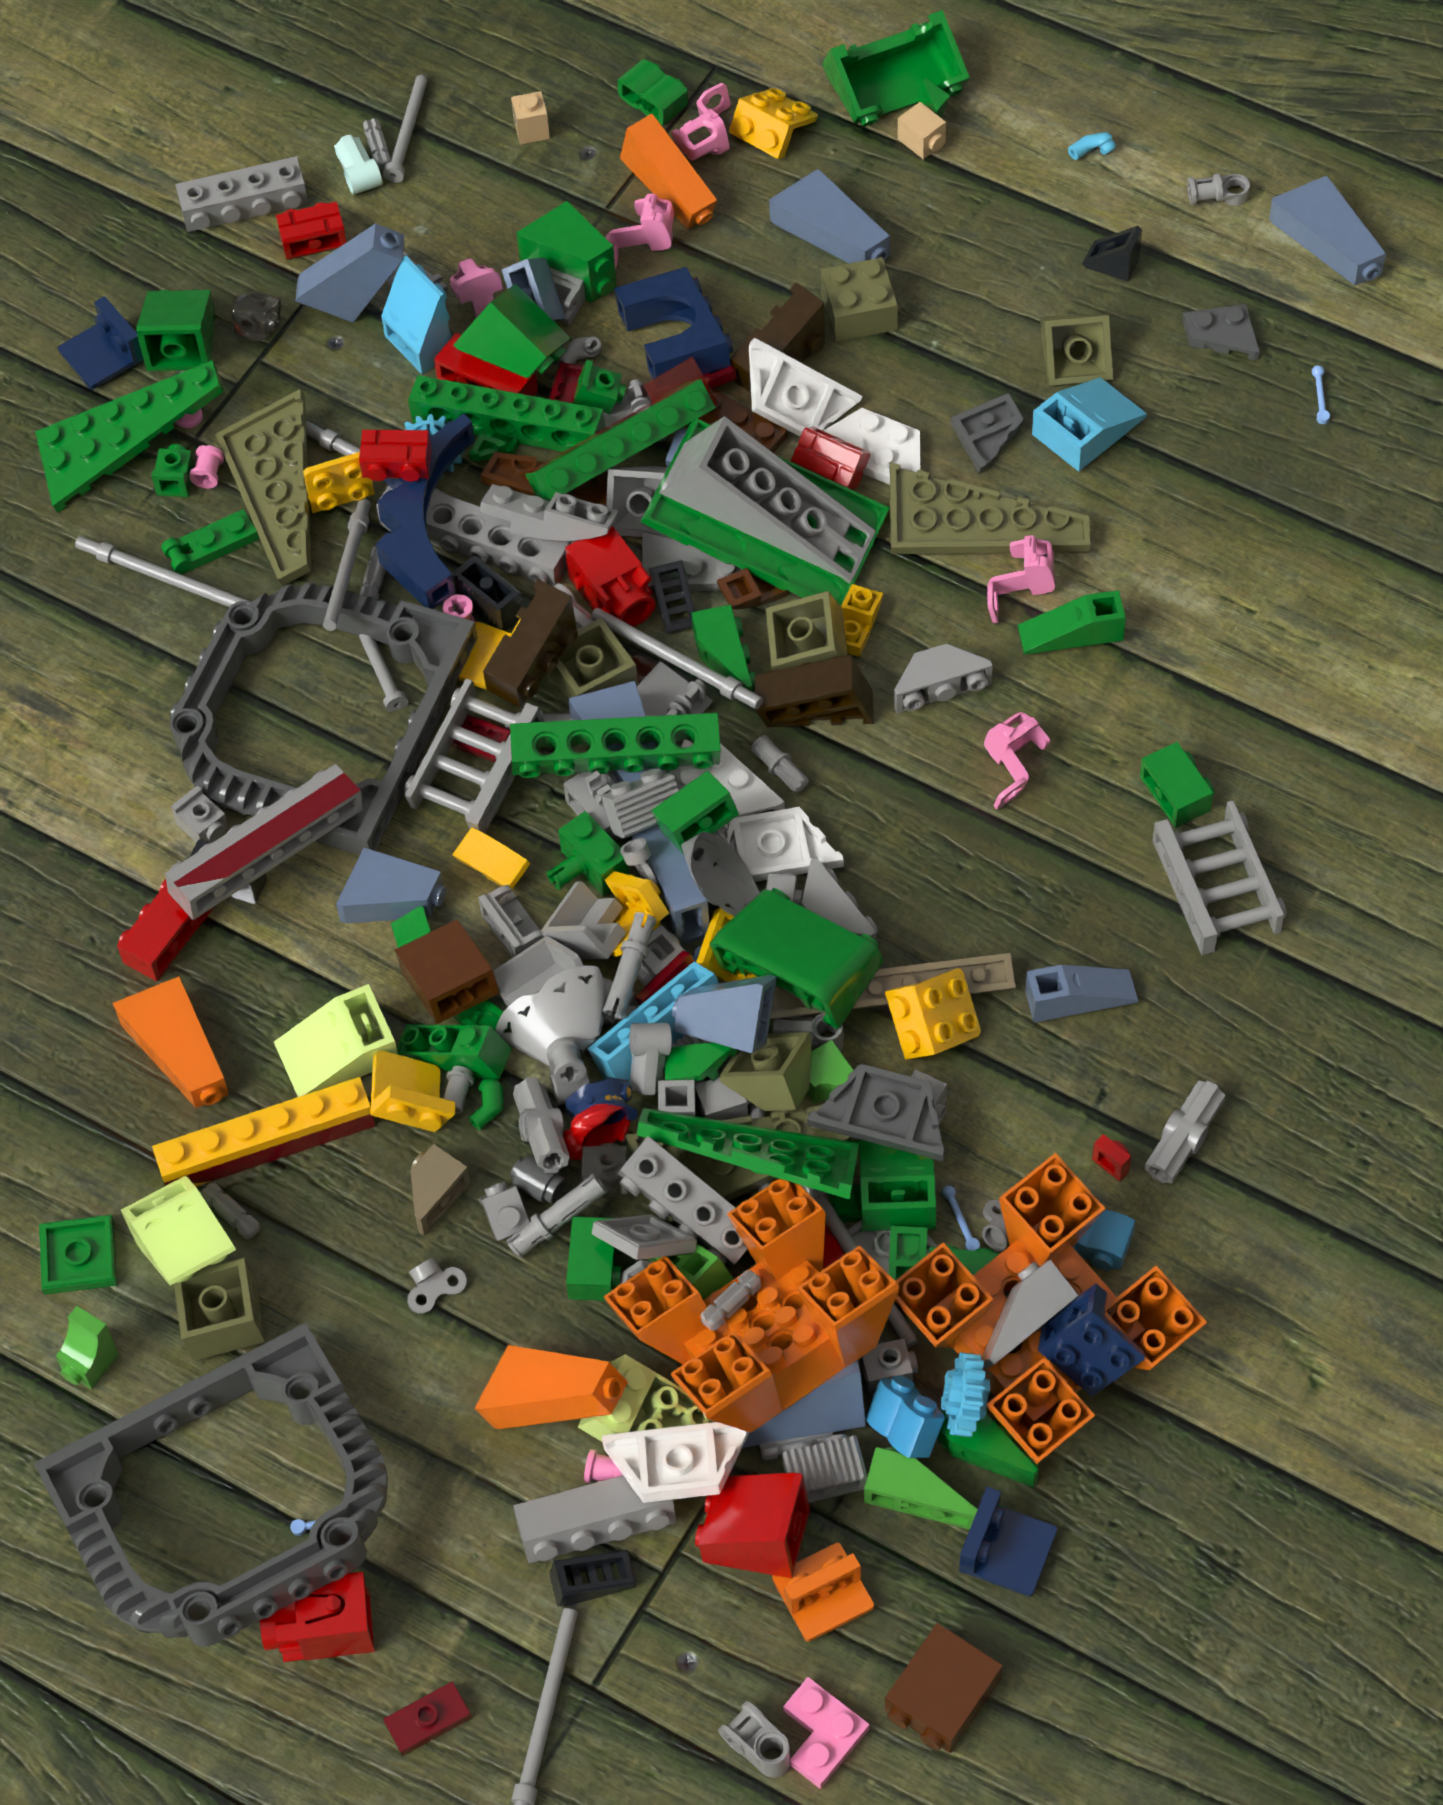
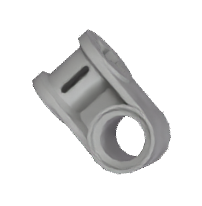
[547,1037,590,1106]
[718,1701,791,1778]

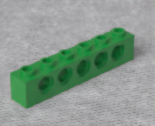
[408,375,606,452]
[510,713,721,778]

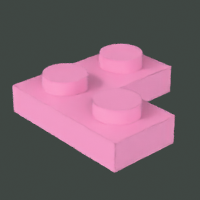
[783,1677,870,1789]

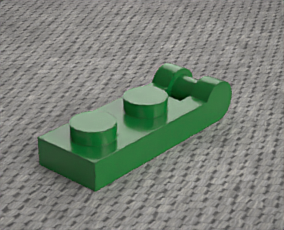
[161,509,259,575]

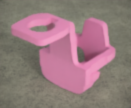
[671,83,731,161]
[605,194,674,270]
[450,258,503,318]
[988,535,1055,623]
[984,712,1050,810]

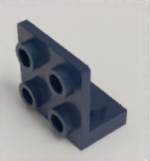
[58,296,144,390]
[1038,1283,1145,1396]
[959,1487,1057,1597]

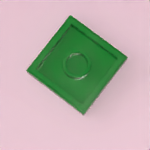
[39,1215,117,1295]

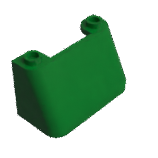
[822,10,970,127]
[710,888,884,1030]

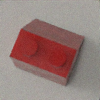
[695,1473,810,1579]

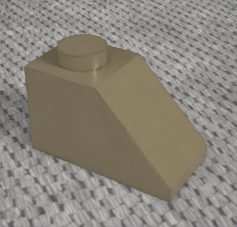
[410,1144,470,1236]

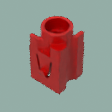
[565,526,656,627]
[259,1572,375,1662]

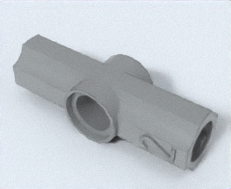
[513,1077,569,1173]
[1145,1080,1226,1184]

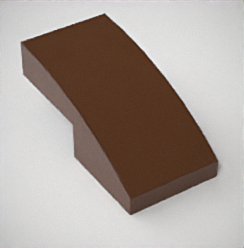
[717,568,790,610]

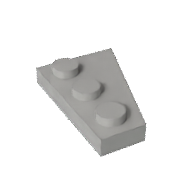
[642,532,742,593]

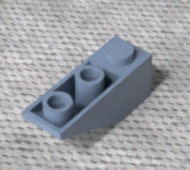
[1025,965,1138,1022]

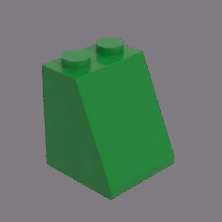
[516,201,617,303]
[453,283,571,378]
[136,289,215,371]

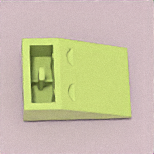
[274,984,398,1097]
[121,1175,236,1285]
[578,1354,714,1442]

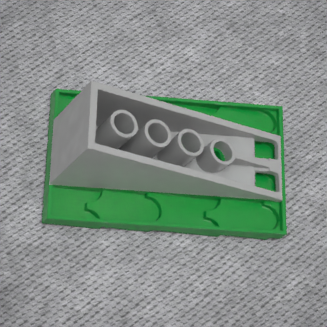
[640,416,890,606]

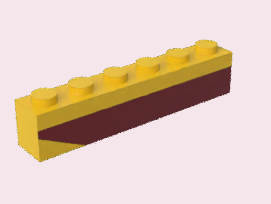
[152,1077,375,1187]

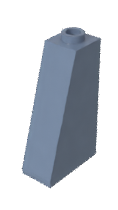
[769,169,890,263]
[1269,176,1386,286]
[295,224,405,322]
[569,681,664,784]
[632,825,709,946]
[742,1361,866,1448]

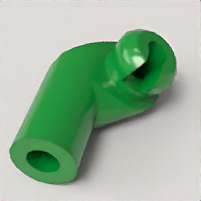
[468,1078,504,1131]

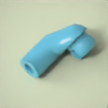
[1068,132,1116,160]

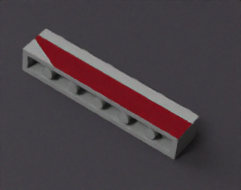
[165,764,363,920]

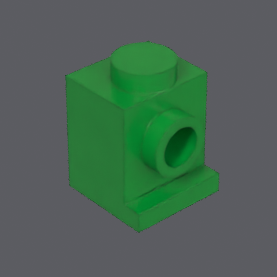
[573,359,626,414]
[151,444,195,497]

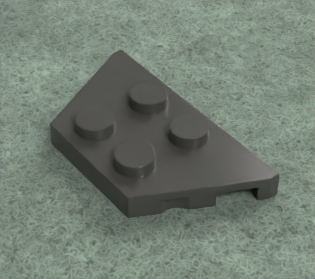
[807,1063,944,1161]

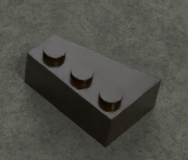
[730,282,825,393]
[483,579,578,707]
[754,655,874,727]

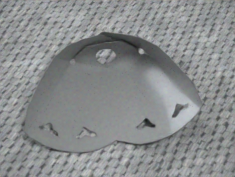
[681,832,760,916]
[495,965,606,1066]

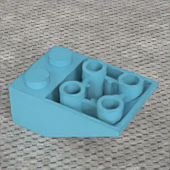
[381,255,452,375]
[1032,377,1147,472]

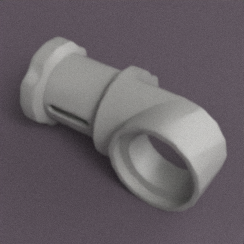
[1187,173,1250,206]

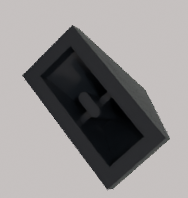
[1082,226,1142,282]

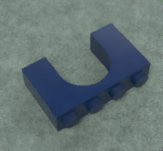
[614,267,733,389]

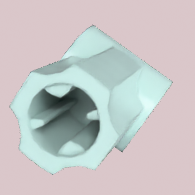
[334,134,383,195]

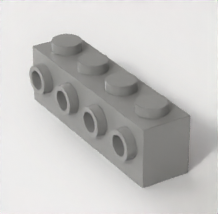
[175,156,308,232]
[617,1136,747,1267]
[513,1475,676,1564]

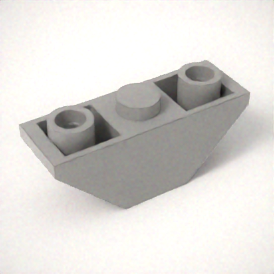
[894,644,993,714]
[801,857,878,940]

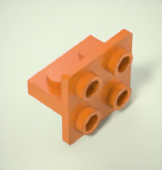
[772,1542,874,1642]

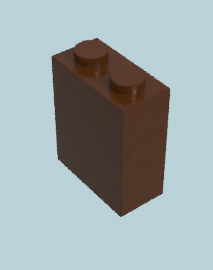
[395,919,500,1024]
[885,1623,1003,1754]

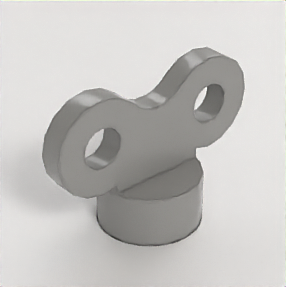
[620,838,658,887]
[982,1200,1009,1251]
[407,1257,467,1314]

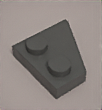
[1182,304,1260,360]
[950,393,1024,474]

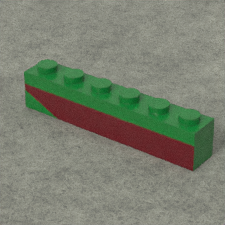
[525,379,715,501]

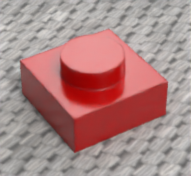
[1092,1134,1131,1182]

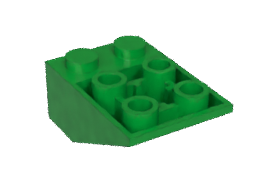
[859,1139,936,1231]

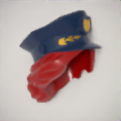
[563,1077,638,1160]

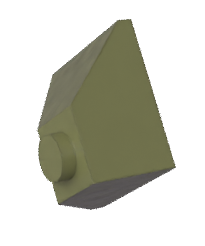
[1040,314,1113,386]
[719,1032,812,1112]

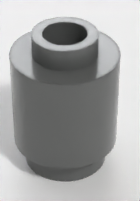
[510,1155,567,1204]

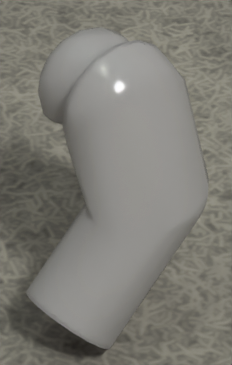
[556,336,602,367]

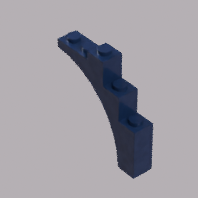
[376,414,475,609]

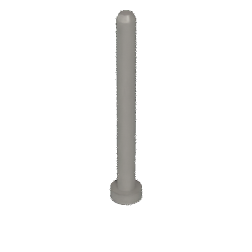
[383,74,427,183]
[358,634,408,712]

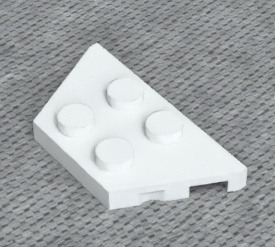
[749,338,863,436]
[824,408,920,485]
[669,740,785,825]
[726,807,844,882]
[602,1422,749,1503]

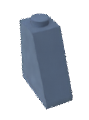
[336,848,446,924]
[672,975,777,1053]

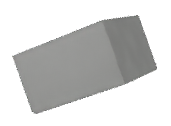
[540,881,626,960]
[493,935,590,1015]

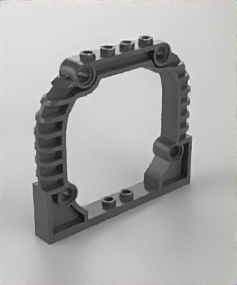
[169,583,478,855]
[34,1322,388,1646]

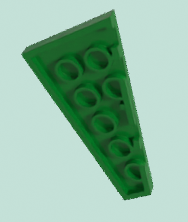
[35,360,224,513]
[637,1108,859,1200]

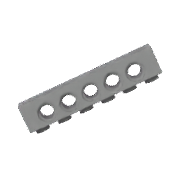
[376,485,571,586]

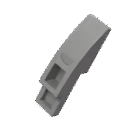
[480,484,618,541]

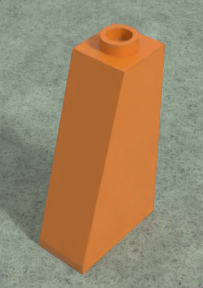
[620,114,717,229]
[113,976,229,1108]
[474,1345,628,1429]

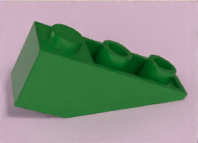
[1018,590,1126,655]
[691,605,756,692]
[396,1024,512,1079]
[936,1406,1039,1487]

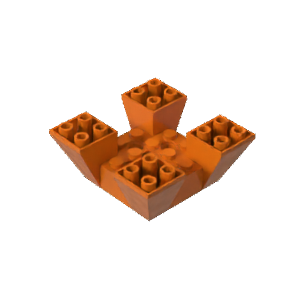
[895,1153,1207,1464]
[603,1178,900,1433]

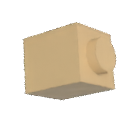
[511,91,550,145]
[897,102,946,159]

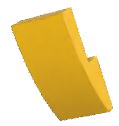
[841,584,883,657]
[452,827,531,889]

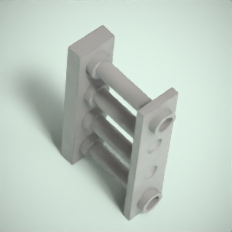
[404,678,544,834]
[1152,801,1287,955]

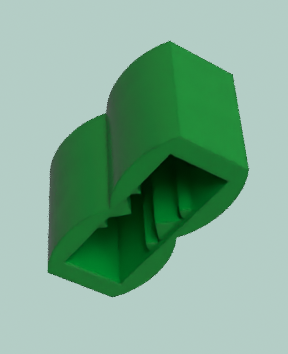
[618,59,688,125]

